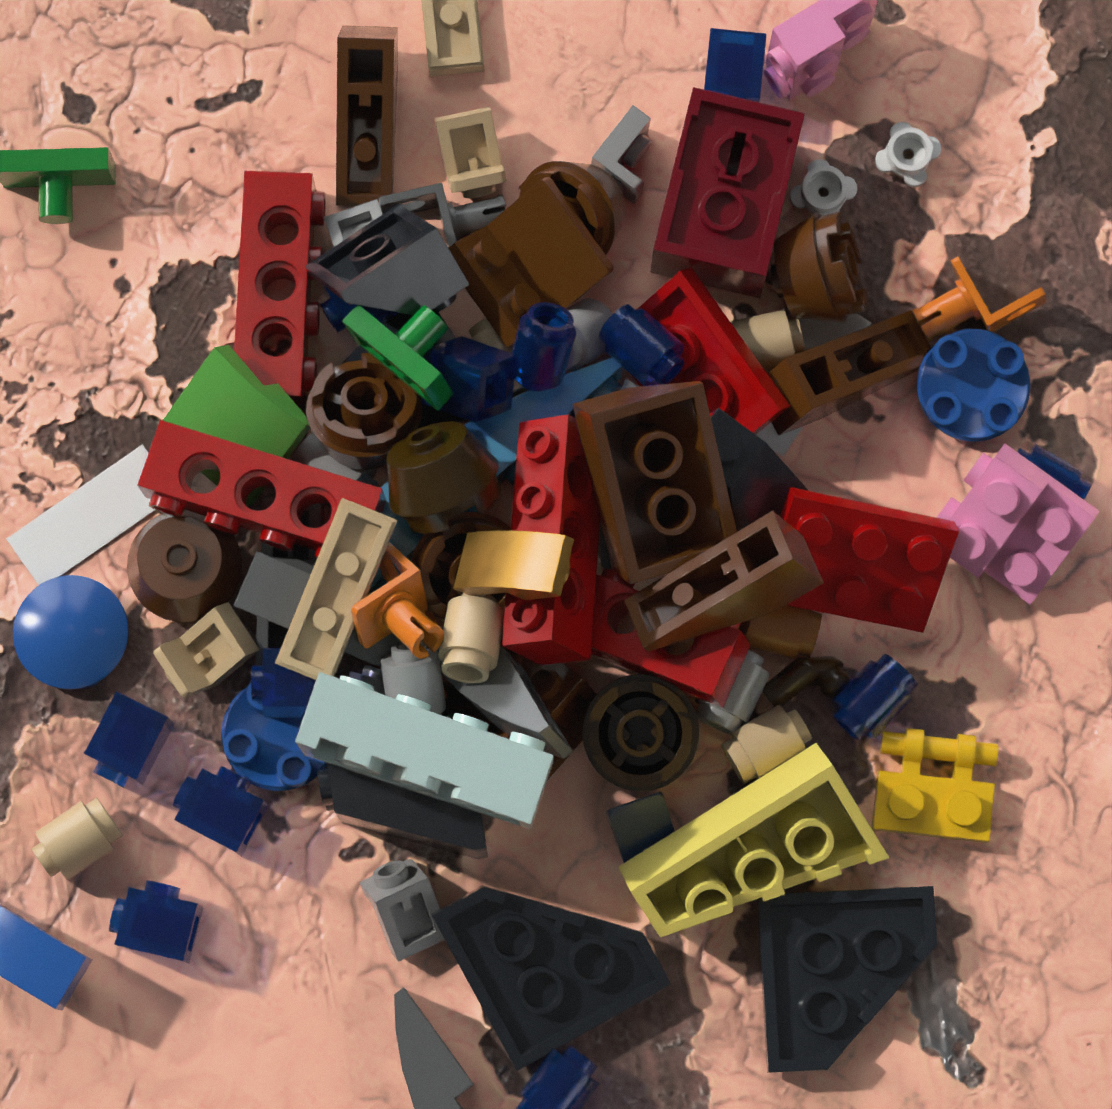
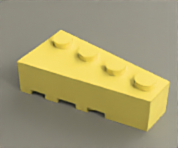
[618,743,889,938]

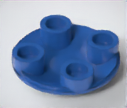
[917,329,1031,442]
[13,575,129,689]
[221,676,327,791]

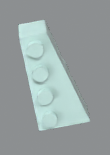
[295,672,553,830]

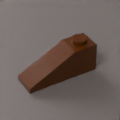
[336,25,398,206]
[767,310,931,436]
[624,511,824,652]

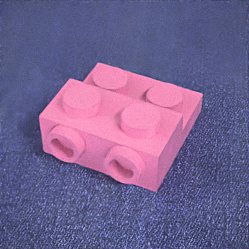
[764,0,878,101]
[936,444,1099,605]

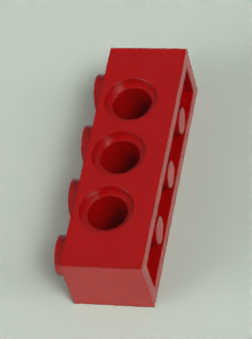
[234,171,326,408]
[502,414,600,665]
[137,420,387,559]
[591,568,751,708]

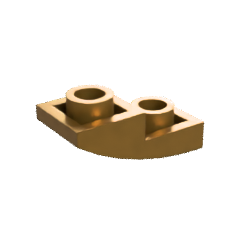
[453,531,574,600]

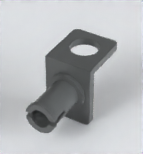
[379,183,506,248]

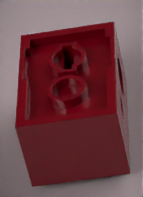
[650,87,805,299]

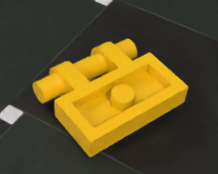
[872,728,999,843]

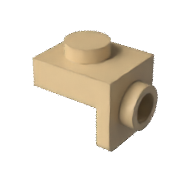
[435,107,507,198]
[154,602,260,698]

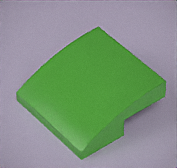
[163,345,310,506]

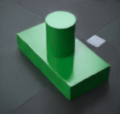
[0,147,116,224]
[342,305,454,411]

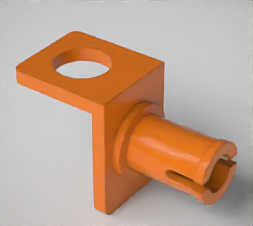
[912,256,1047,342]
[351,542,444,659]

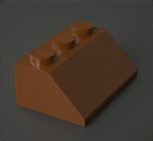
[573,381,737,585]

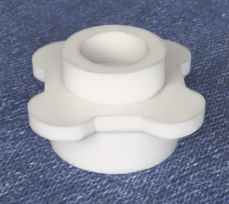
[875,122,941,187]
[790,159,857,216]

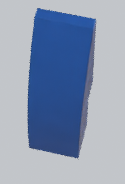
[0,904,93,1011]

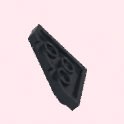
[431,885,671,1071]
[757,886,937,1073]

